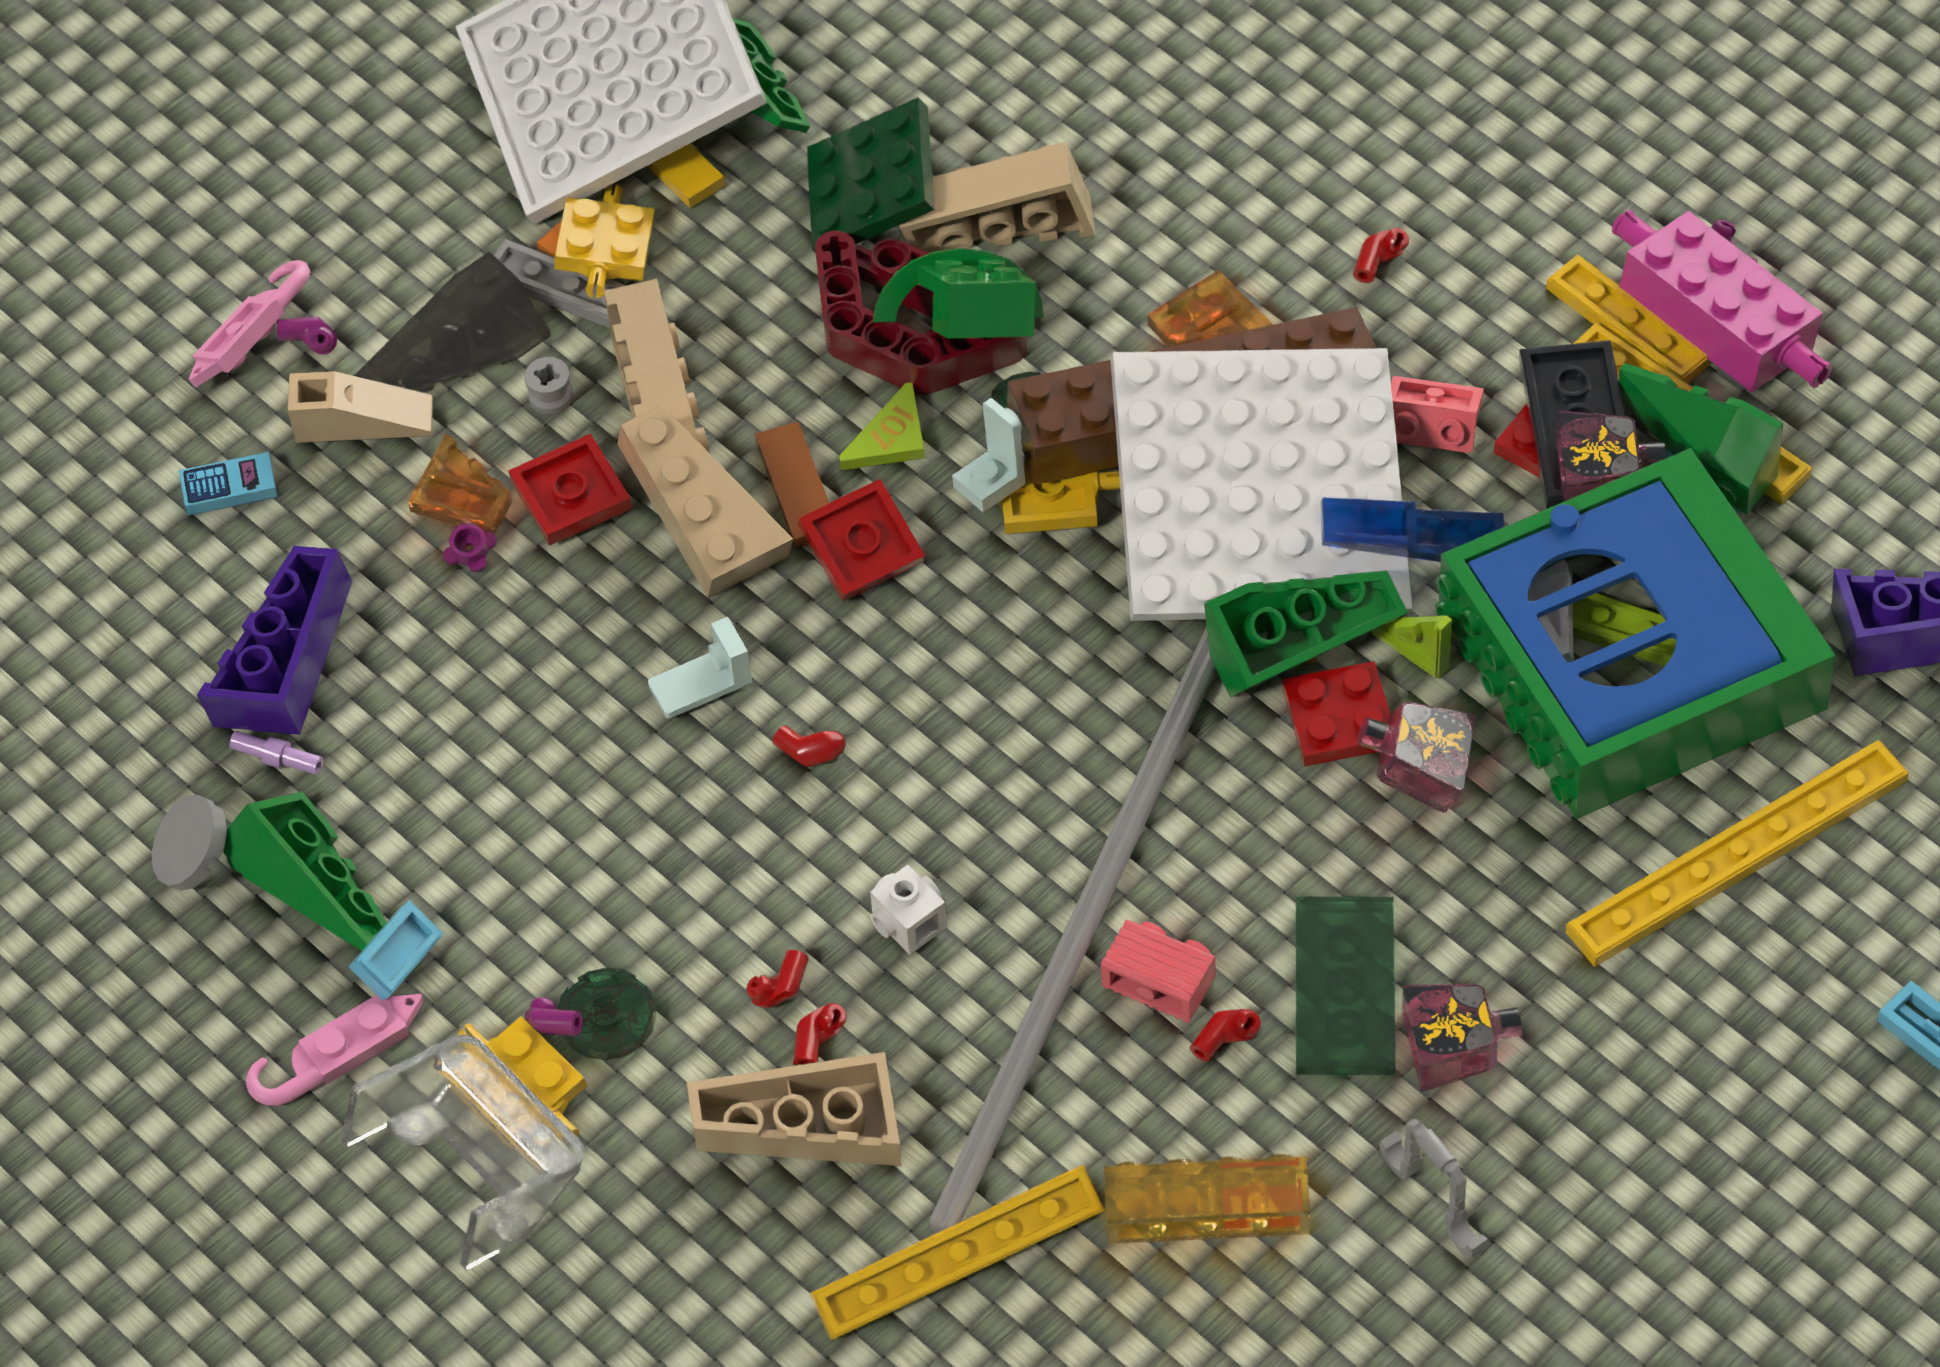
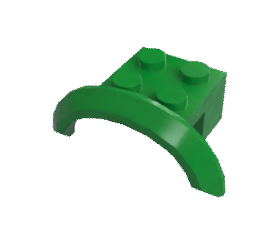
[873,248,1044,339]

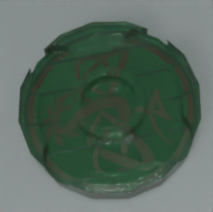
[558,967,656,1060]

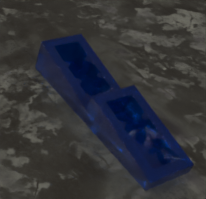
[1320,497,1504,562]

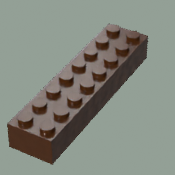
[1007,307,1376,485]

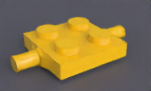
[554,184,655,298]
[998,462,1120,534]
[447,1016,587,1151]

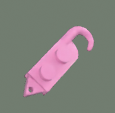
[189,260,310,388]
[246,994,424,1106]

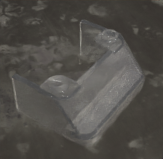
[341,1035,584,1270]

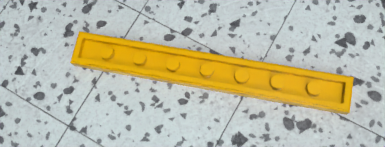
[1565,739,1909,967]

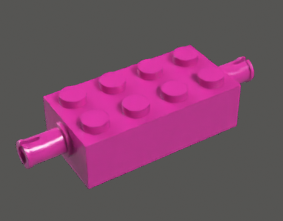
[1612,210,1833,393]

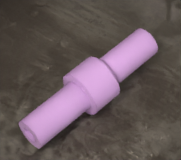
[229,731,323,775]

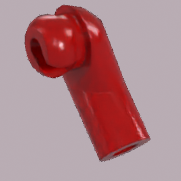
[1353,228,1409,283]
[772,725,846,767]
[746,950,809,1009]
[793,1003,847,1066]
[1189,1009,1261,1062]

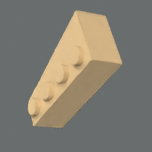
[899,142,1096,253]
[604,279,710,454]
[617,405,793,598]
[687,1052,902,1166]

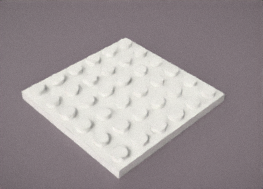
[455,0,767,225]
[1110,348,1412,621]

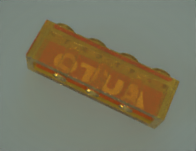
[1104,1154,1310,1244]

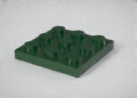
[807,97,935,252]

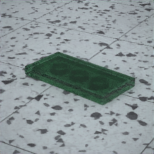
[1296,896,1396,1075]

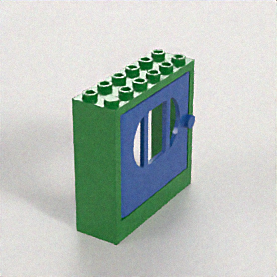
[1435,448,1836,819]

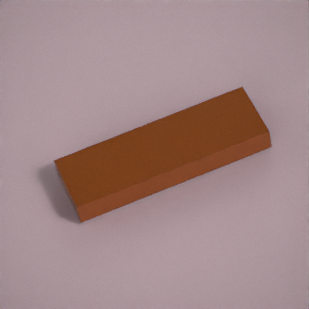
[755,421,829,548]

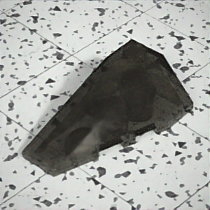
[354,251,551,393]

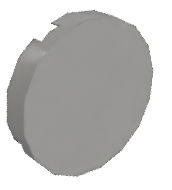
[152,794,227,891]

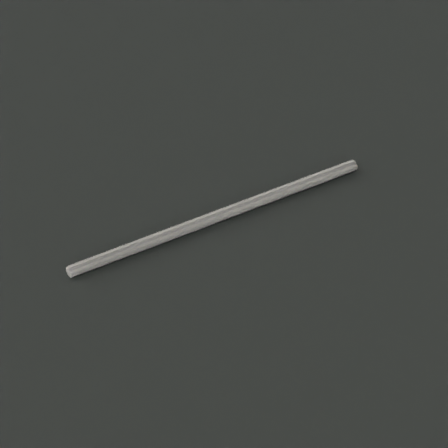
[930,627,1216,1233]

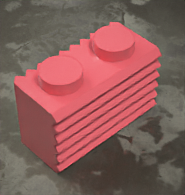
[1101,919,1216,1023]

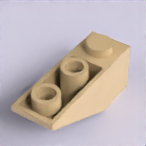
[288,371,433,443]

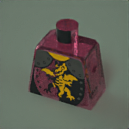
[1556,411,1666,502]
[1357,702,1476,813]
[1402,984,1522,1092]

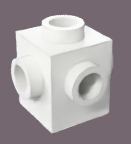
[870,865,947,955]

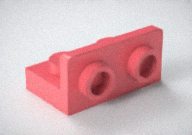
[1391,376,1484,453]

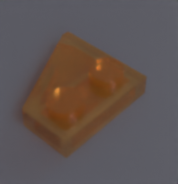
[1147,270,1272,347]
[408,434,512,535]

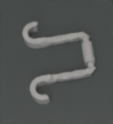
[1379,1118,1489,1258]

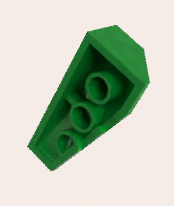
[732,18,811,133]
[1619,363,1783,514]
[1204,570,1408,698]
[223,791,386,951]

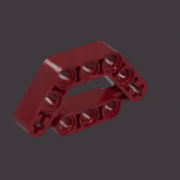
[815,231,1027,395]

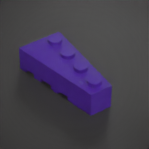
[197,546,352,735]
[1831,569,1940,676]

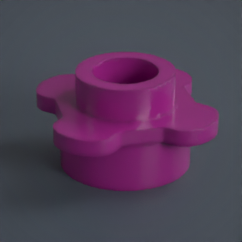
[443,524,497,572]

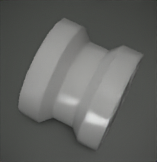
[524,357,573,414]

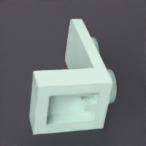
[952,398,1026,513]
[648,617,752,718]

